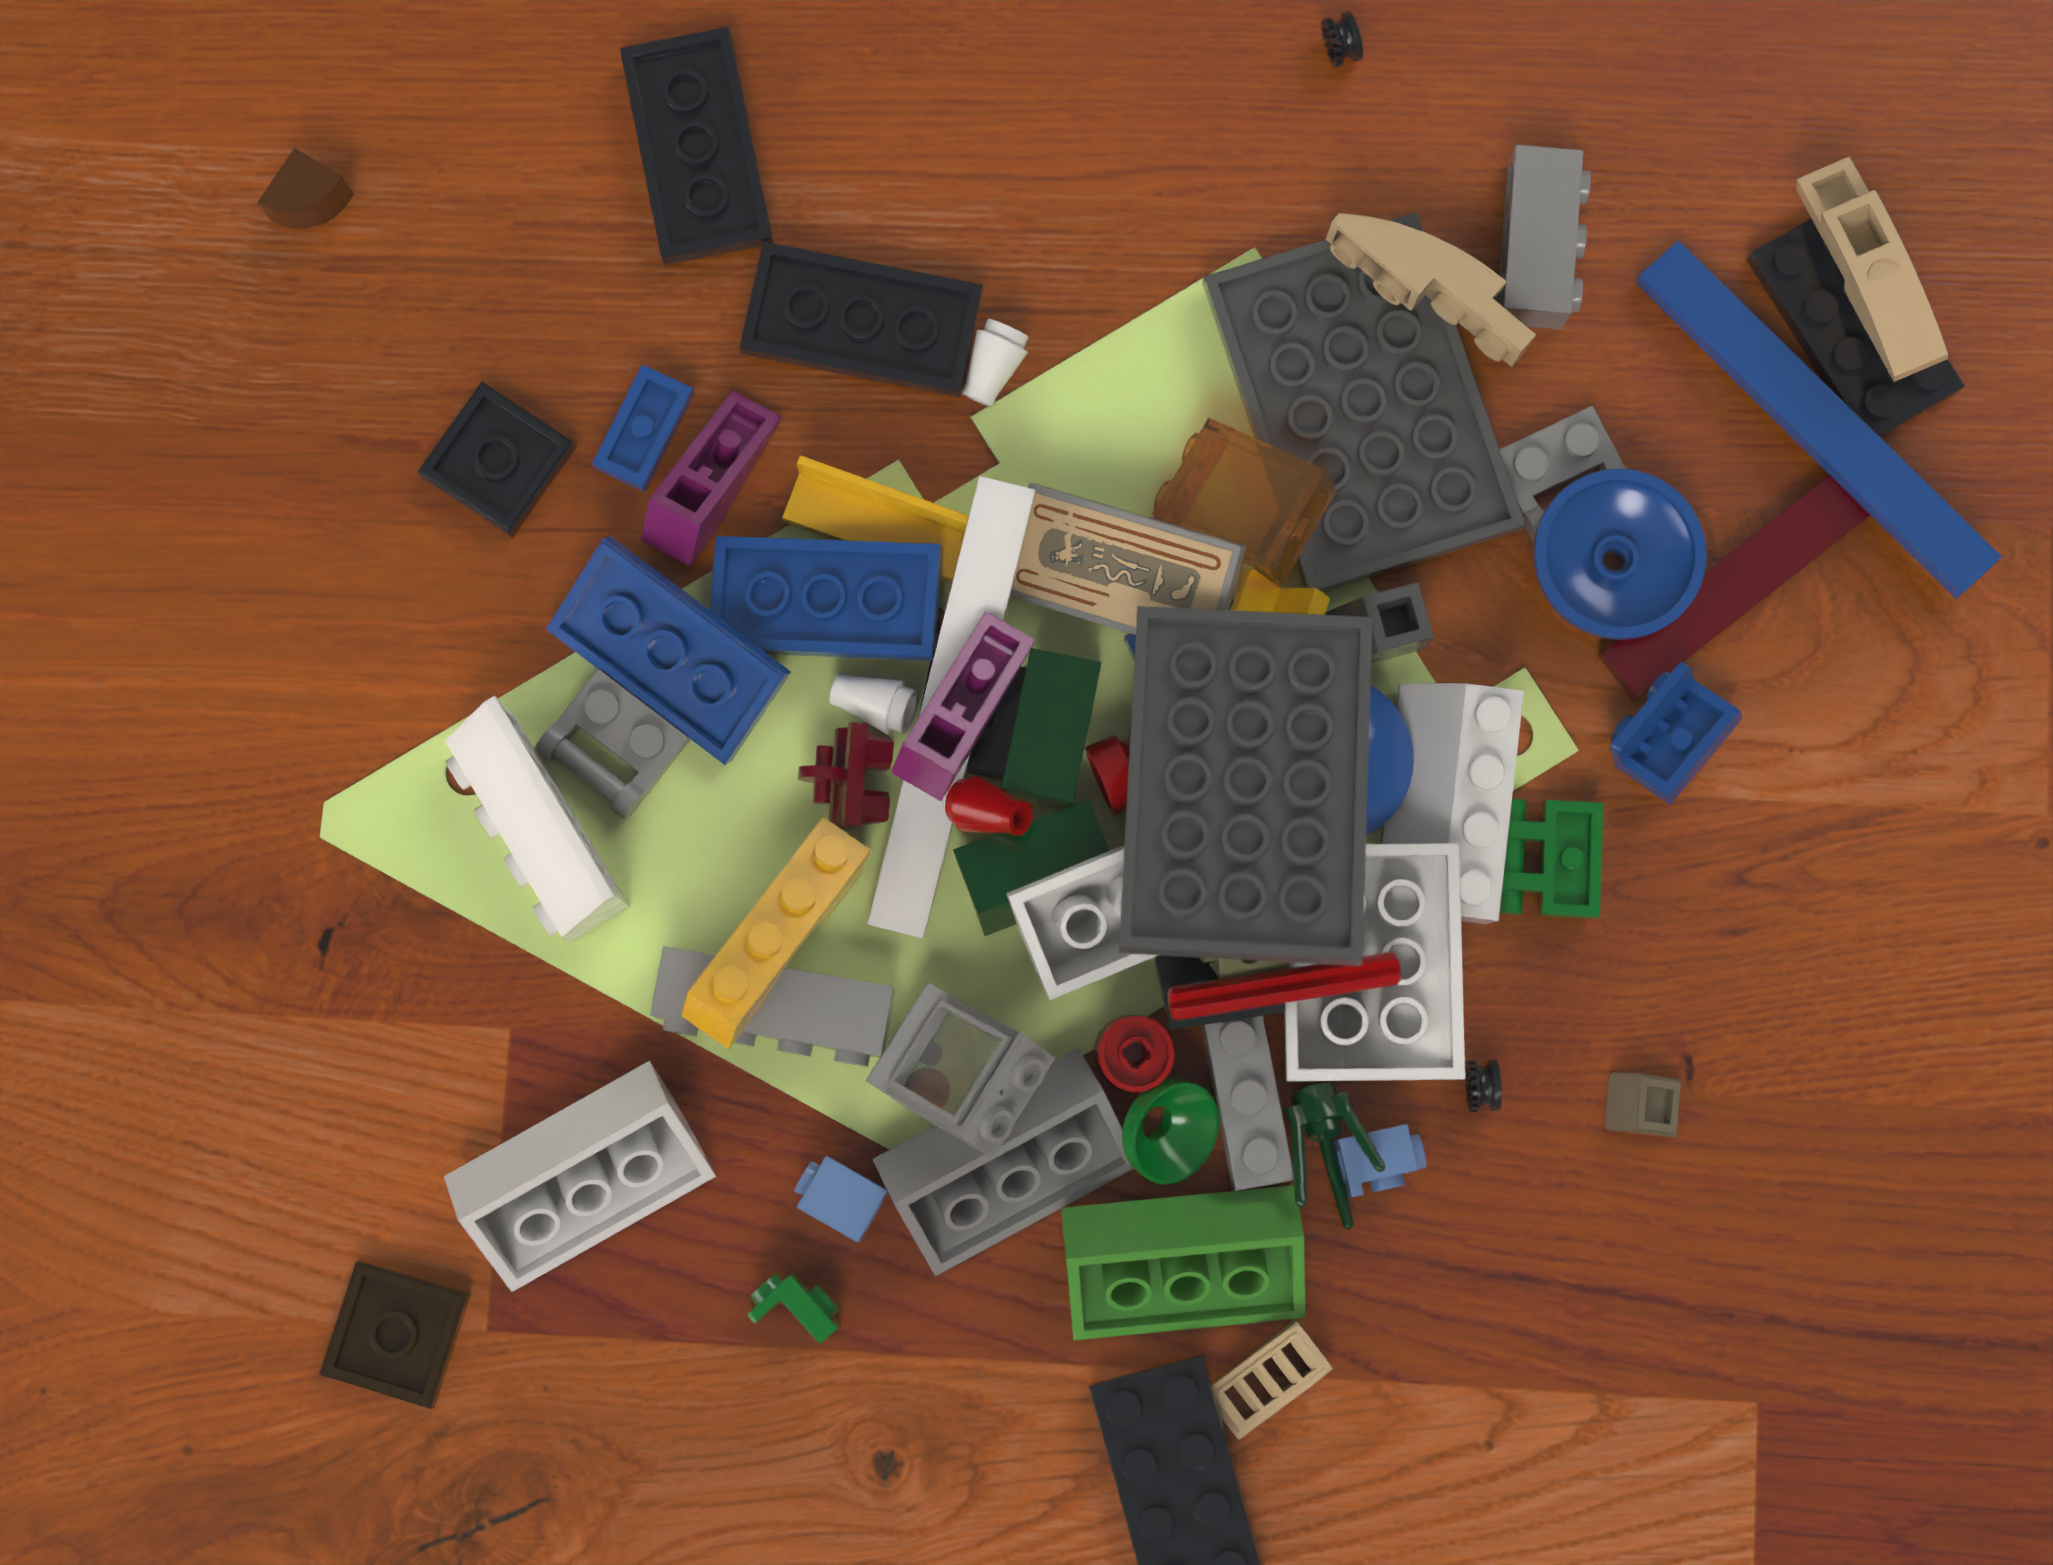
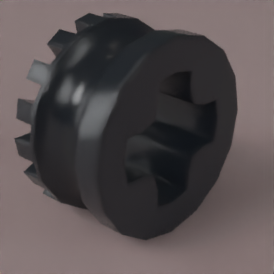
[1321,11,1364,68]
[1465,1059,1502,1112]

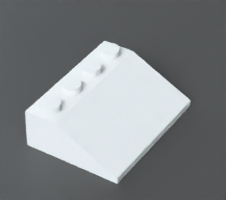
[1284,843,1465,1082]

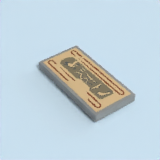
[1010,483,1246,635]

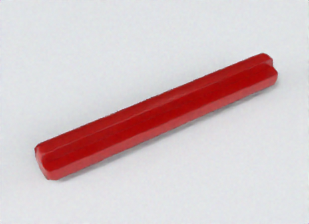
[1167,952,1401,1020]

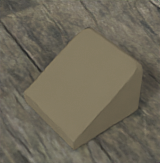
[1605,1072,1681,1137]

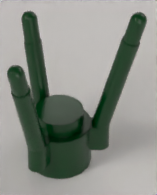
[1285,1083,1386,1230]

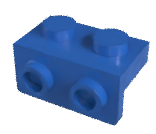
[1610,662,1742,805]

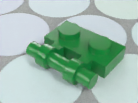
[1499,799,1604,919]

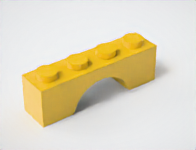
[681,817,871,1049]

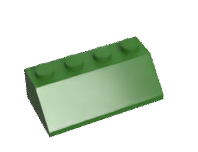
[1061,1185,1305,1340]

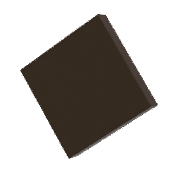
[319,1260,471,1409]

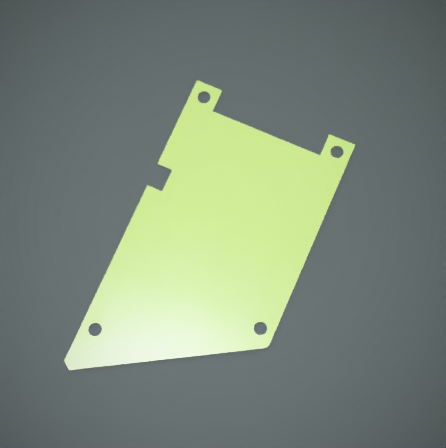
[320,247,1579,1150]

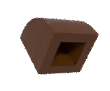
[257,148,354,229]

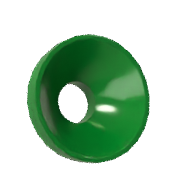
[1122,1078,1219,1184]

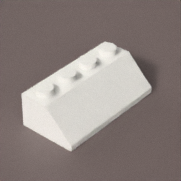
[1381,683,1524,924]
[445,696,630,943]
[1007,845,1158,1000]
[444,1061,716,1292]

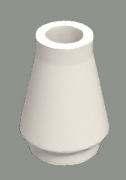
[961,319,1029,407]
[829,672,919,735]

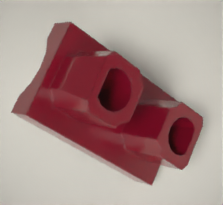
[798,722,894,832]

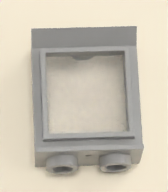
[866,982,1055,1159]

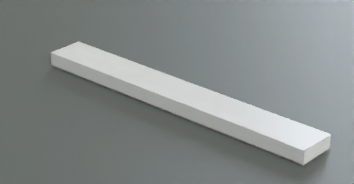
[867,476,1036,939]

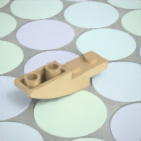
[1796,156,1948,382]
[1326,213,1536,367]

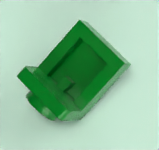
[747,1274,841,1344]

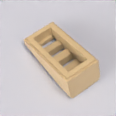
[1213,1320,1333,1440]

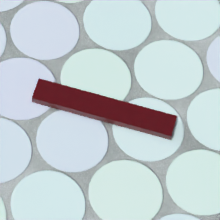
[1599,475,1870,701]

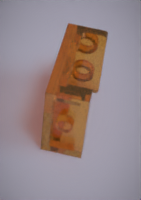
[1152,417,1336,588]

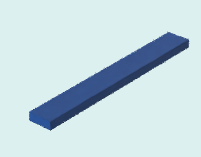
[1635,240,2002,600]

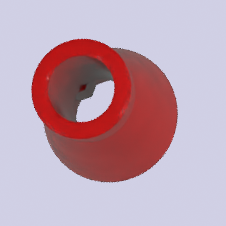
[945,776,1033,836]

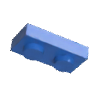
[592,364,695,492]

